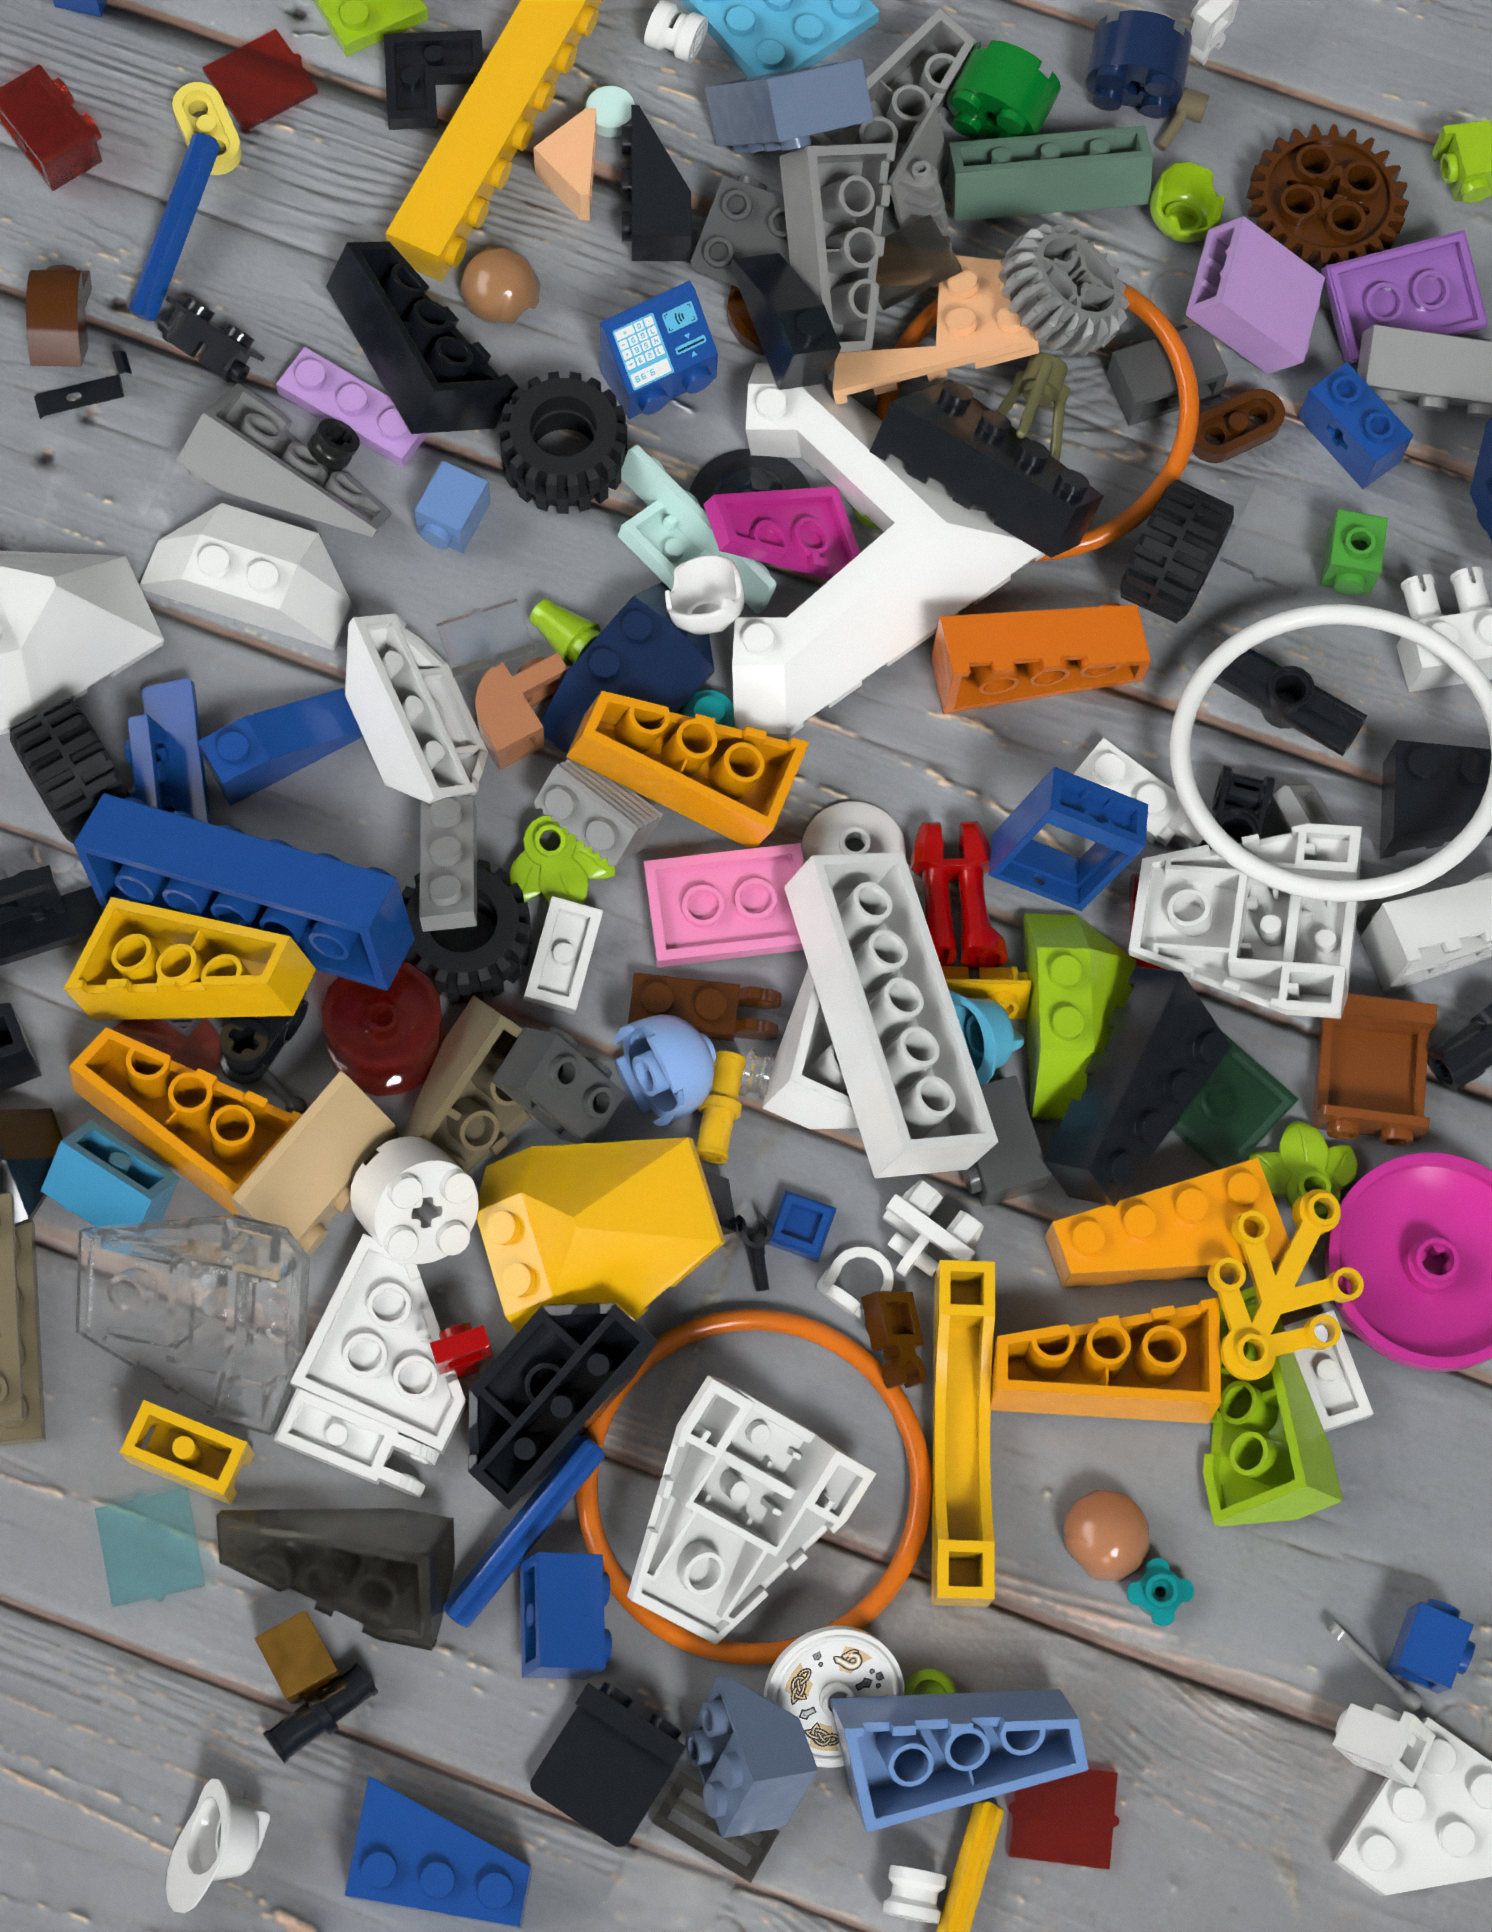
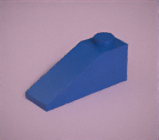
[198,688,363,806]

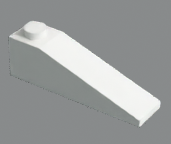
[762,966,859,1129]

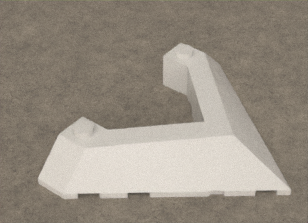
[732,363,1046,738]

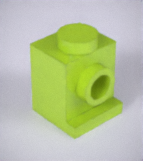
[1432,120,1492,203]

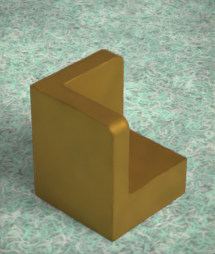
[254,1611,342,1705]

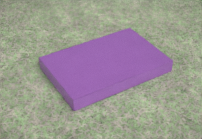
[1321,230,1489,364]

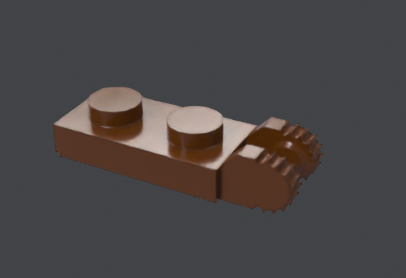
[628,972,782,1041]

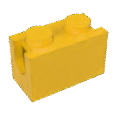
[119,1400,255,1506]

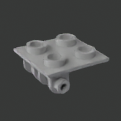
[887,104,949,244]

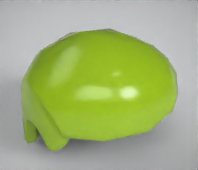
[1150,161,1225,243]

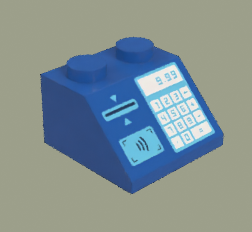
[600,280,718,419]

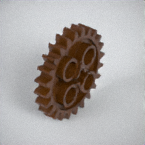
[1246,124,1409,274]

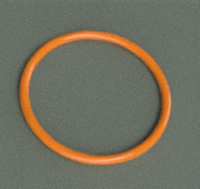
[876,279,1200,562]
[576,1309,932,1666]

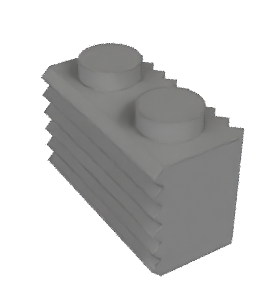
[534,759,663,866]

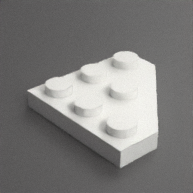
[290,1233,467,1455]
[1333,1717,1492,1896]

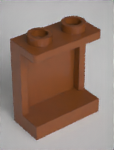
[1312,993,1437,1146]

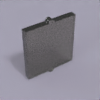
[876,215,963,310]

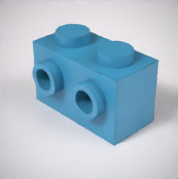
[41,1120,180,1250]

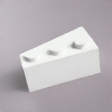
[1360,872,1492,994]

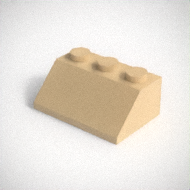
[231,1070,399,1263]

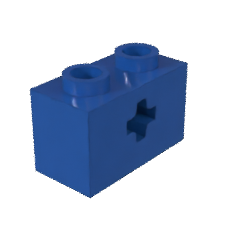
[1298,362,1414,489]

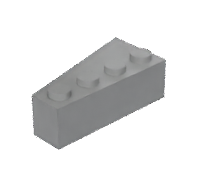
[779,143,897,354]

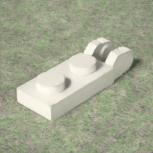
[274,1388,440,1498]

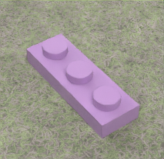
[276,346,429,468]

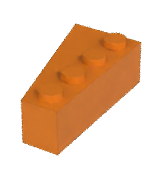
[931,603,1151,714]

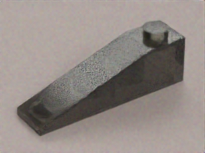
[216,1508,455,1651]

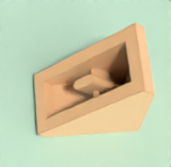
[533,108,597,221]

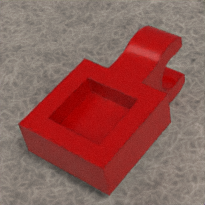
[430,1323,493,1379]

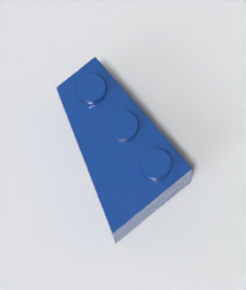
[345,1776,532,1929]

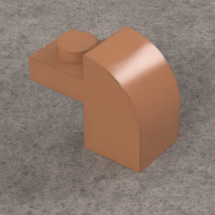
[475,652,568,771]

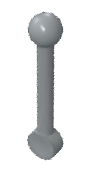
[1327,1620,1422,1712]

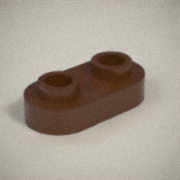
[1192,389,1285,463]

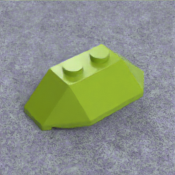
[1023,913,1136,1121]

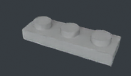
[419,795,477,932]

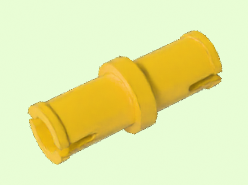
[696,1051,747,1164]

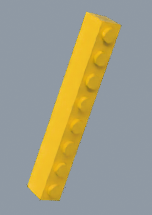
[385,0,603,282]

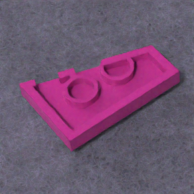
[703,486,860,579]

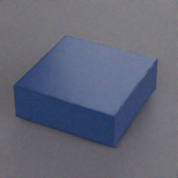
[767,1190,837,1262]

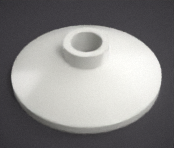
[802,801,906,864]

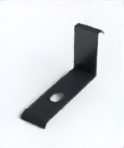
[34,350,132,419]

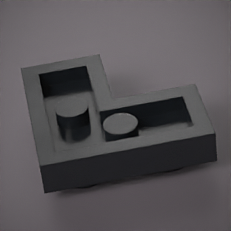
[384,30,483,130]

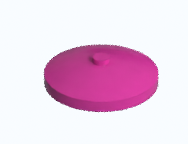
[1324,1153,1492,1372]

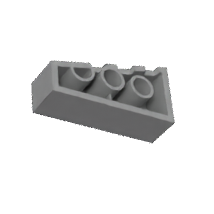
[809,8,976,195]

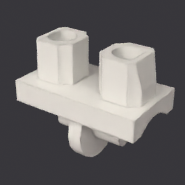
[882,1180,984,1277]

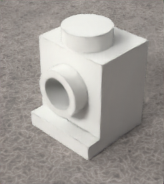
[1332,1703,1436,1787]

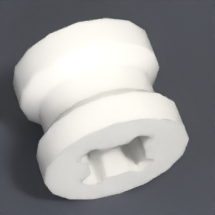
[882,1865,947,1924]

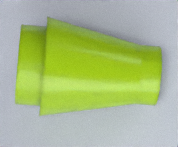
[529,598,601,666]

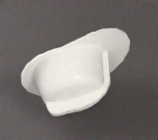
[166,1778,270,1913]

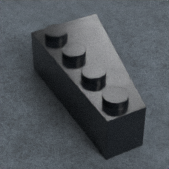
[326,241,518,434]

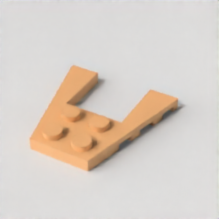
[832,247,1040,405]

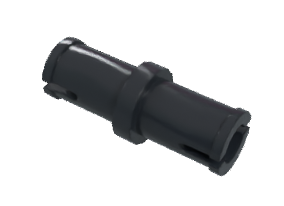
[263,1663,378,1764]

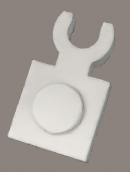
[1190,0,1240,65]

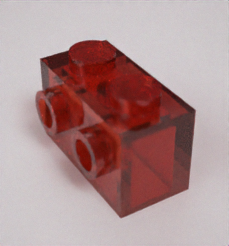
[0,64,102,192]

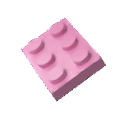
[644,843,804,968]

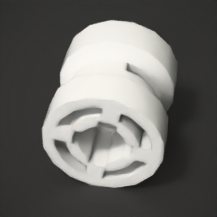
[644,0,708,64]

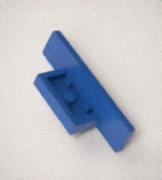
[124,678,211,824]

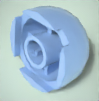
[614,1014,716,1126]

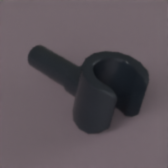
[735,1212,773,1292]

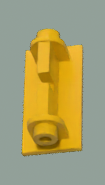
[941,966,1031,1020]

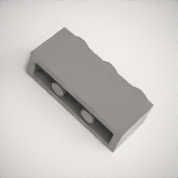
[1357,325,1492,419]

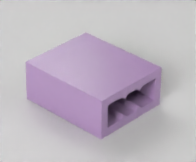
[1186,216,1325,374]

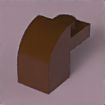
[26,265,92,367]

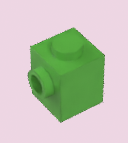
[1320,509,1388,595]

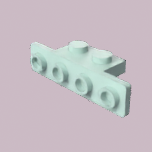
[618,444,776,614]

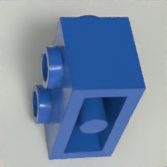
[520,1552,612,1680]

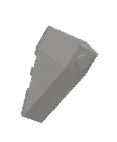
[176,383,392,538]

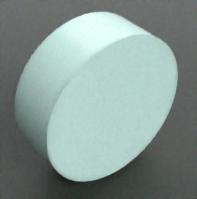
[586,86,635,138]

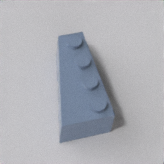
[705,58,874,154]

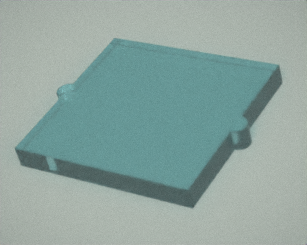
[95,1488,206,1607]

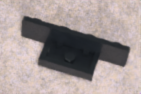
[0,865,105,966]

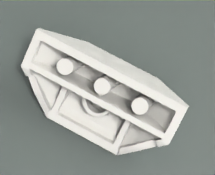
[140,503,352,650]
[345,613,488,804]

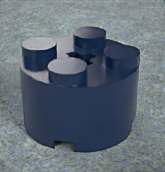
[1086,10,1192,119]

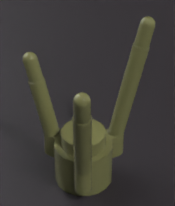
[996,353,1070,461]

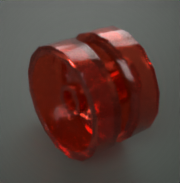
[321,962,444,1096]

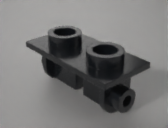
[158,296,265,384]

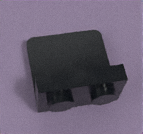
[530,1682,686,1848]

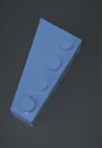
[830,1689,1089,1833]

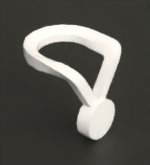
[816,1247,894,1323]

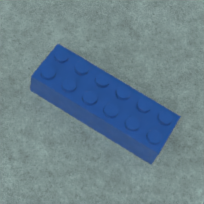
[73,793,415,991]

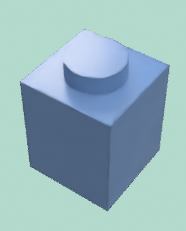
[414,460,490,553]

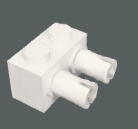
[1396,567,1492,692]

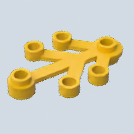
[1208,1189,1364,1381]

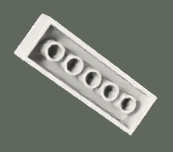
[784,852,998,1179]

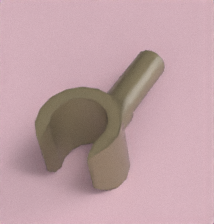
[1155,89,1209,151]

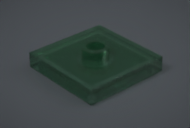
[1171,1033,1299,1170]

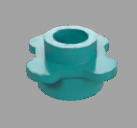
[1126,1558,1194,1627]

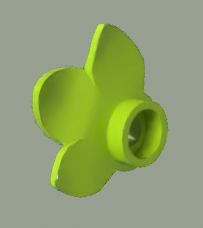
[510,815,615,905]
[1249,1121,1358,1219]

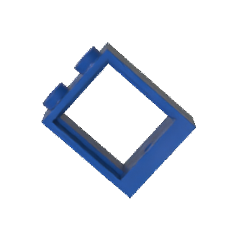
[988,767,1148,911]

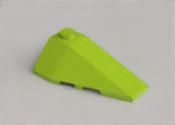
[1203,1286,1343,1527]

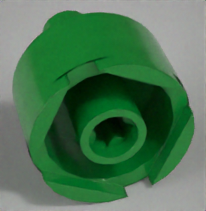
[947,40,1061,139]

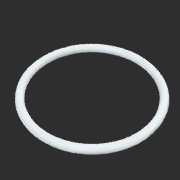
[1169,604,1492,902]

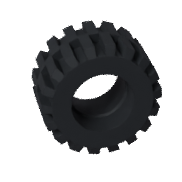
[499,371,627,514]
[1120,480,1234,624]
[10,698,131,843]
[402,859,532,1004]

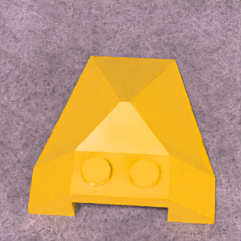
[476,1137,726,1333]

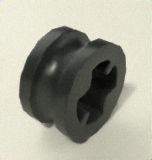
[308,419,360,470]

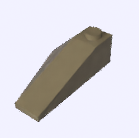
[401,996,537,1175]

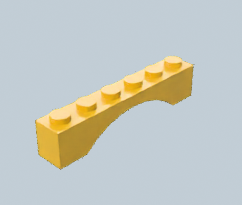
[931,1260,995,1607]

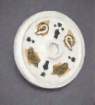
[764,1626,905,1768]

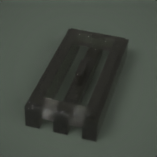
[651,1771,780,1883]

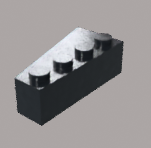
[869,379,1104,558]
[1043,966,1232,1206]

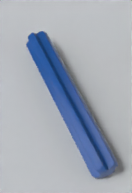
[129,132,220,321]
[443,1435,605,1628]

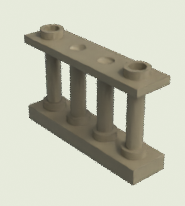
[0,1193,46,1446]

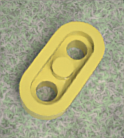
[172,82,242,175]

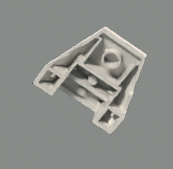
[0,550,164,735]
[1129,823,1362,1019]
[627,1375,877,1645]

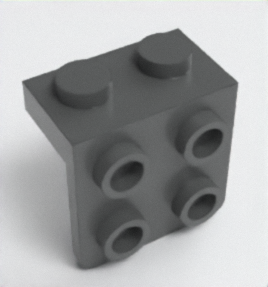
[691,175,790,289]

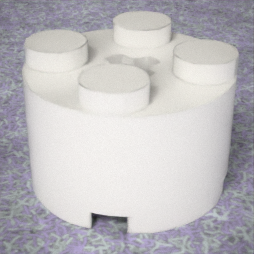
[350,1136,479,1264]

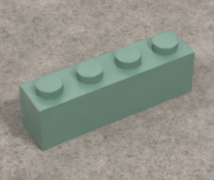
[948,125,1153,221]

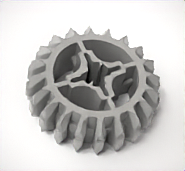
[998,223,1130,356]

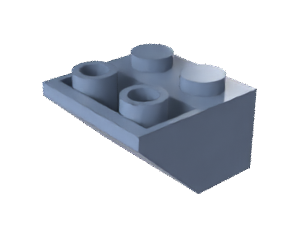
[686,1676,818,1839]

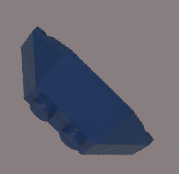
[540,582,714,755]

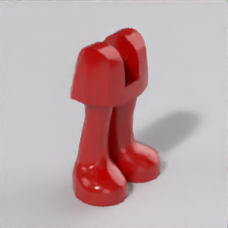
[911,821,1008,970]

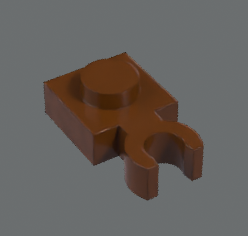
[861,1291,926,1389]

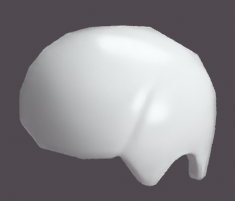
[665,555,745,635]

